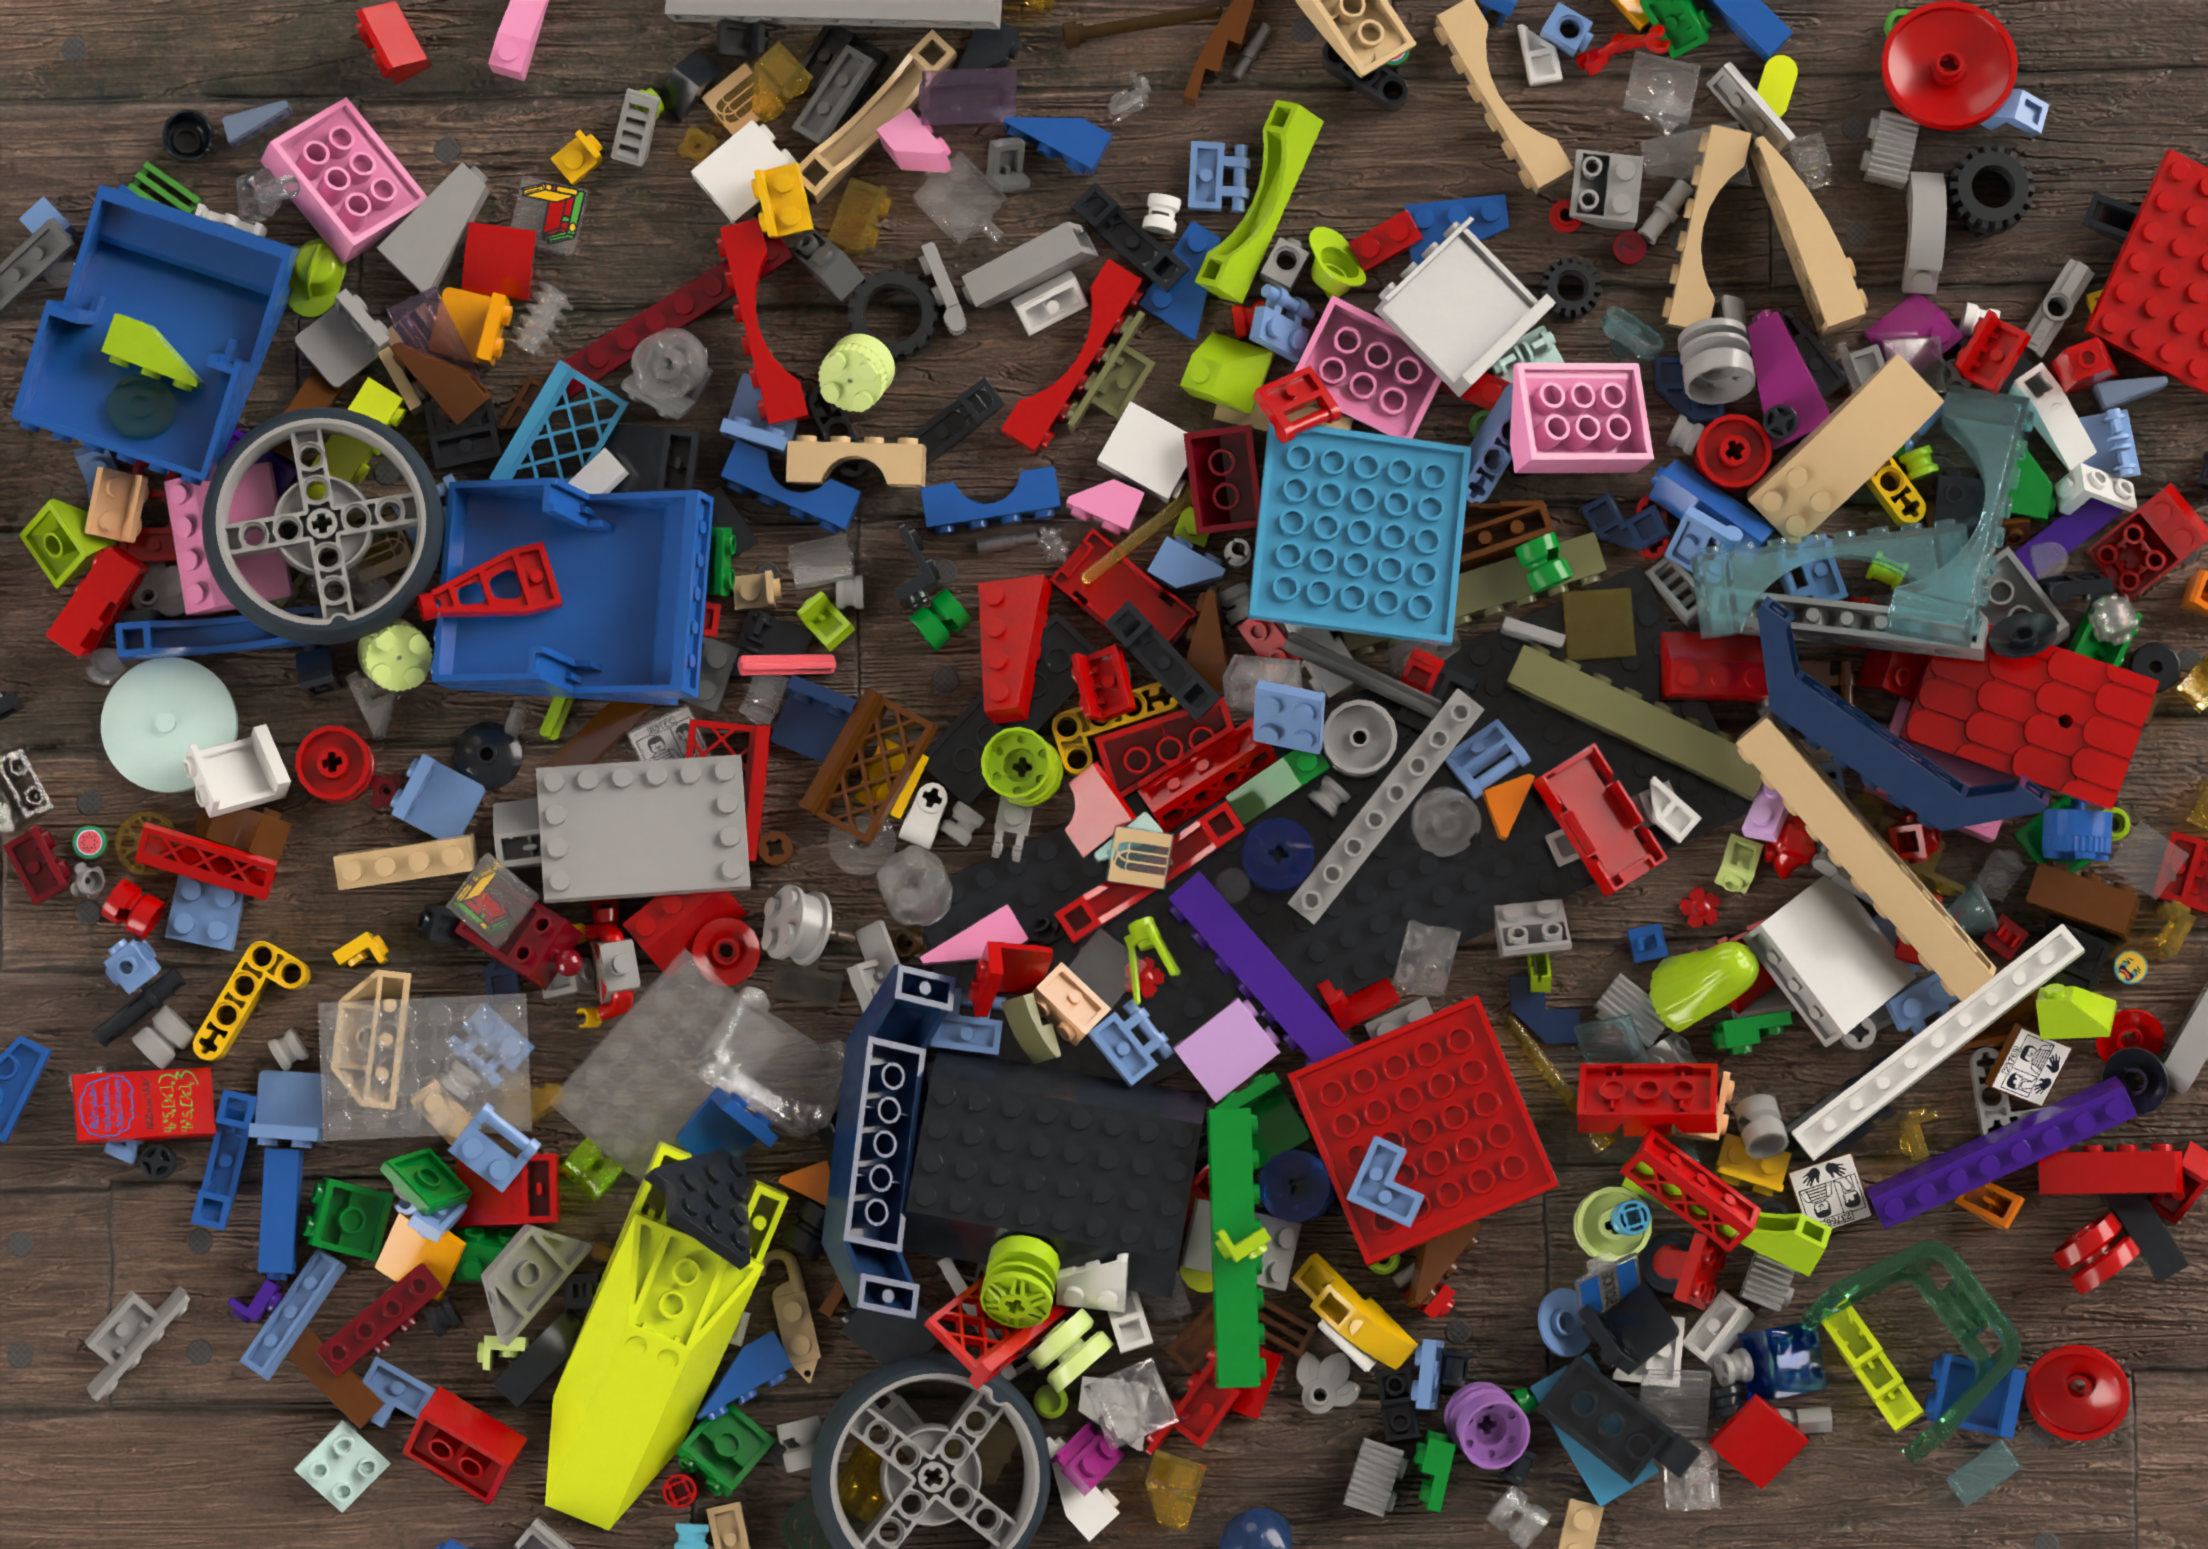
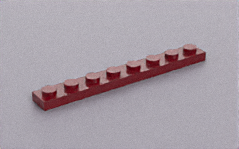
[547,234,794,400]

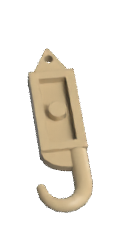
[761,1249,822,1383]

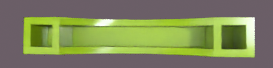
[1195,100,1324,304]
[1622,1161,1832,1277]

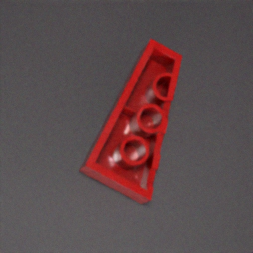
[978,574,1054,724]
[1093,696,1235,798]

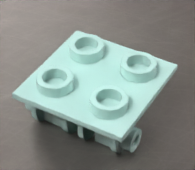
[1490,325,1565,383]
[294,1420,391,1513]

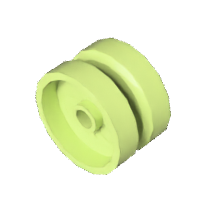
[1573,1187,1652,1262]
[1027,1308,1114,1393]

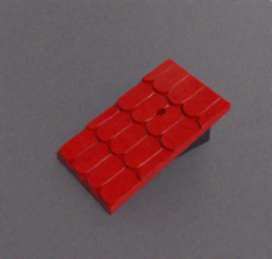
[1898,611,2160,810]

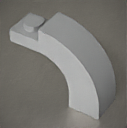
[1901,171,1947,295]

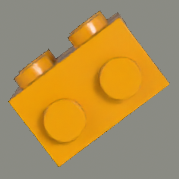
[429,287,513,367]

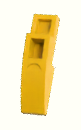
[1291,1252,1418,1370]

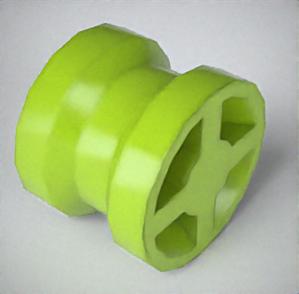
[1898,445,1940,482]

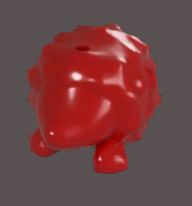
[1763,812,1817,879]

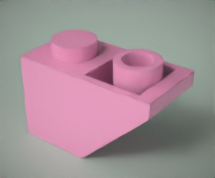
[876,108,952,173]
[1066,479,1145,536]

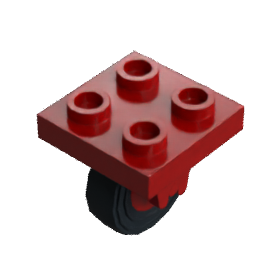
[1640,1232,1727,1311]

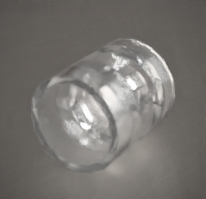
[1486,1485,1551,1549]

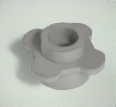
[70,862,105,899]

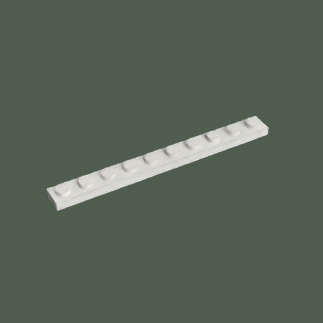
[1791,923,2085,1161]

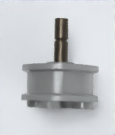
[761,885,855,966]

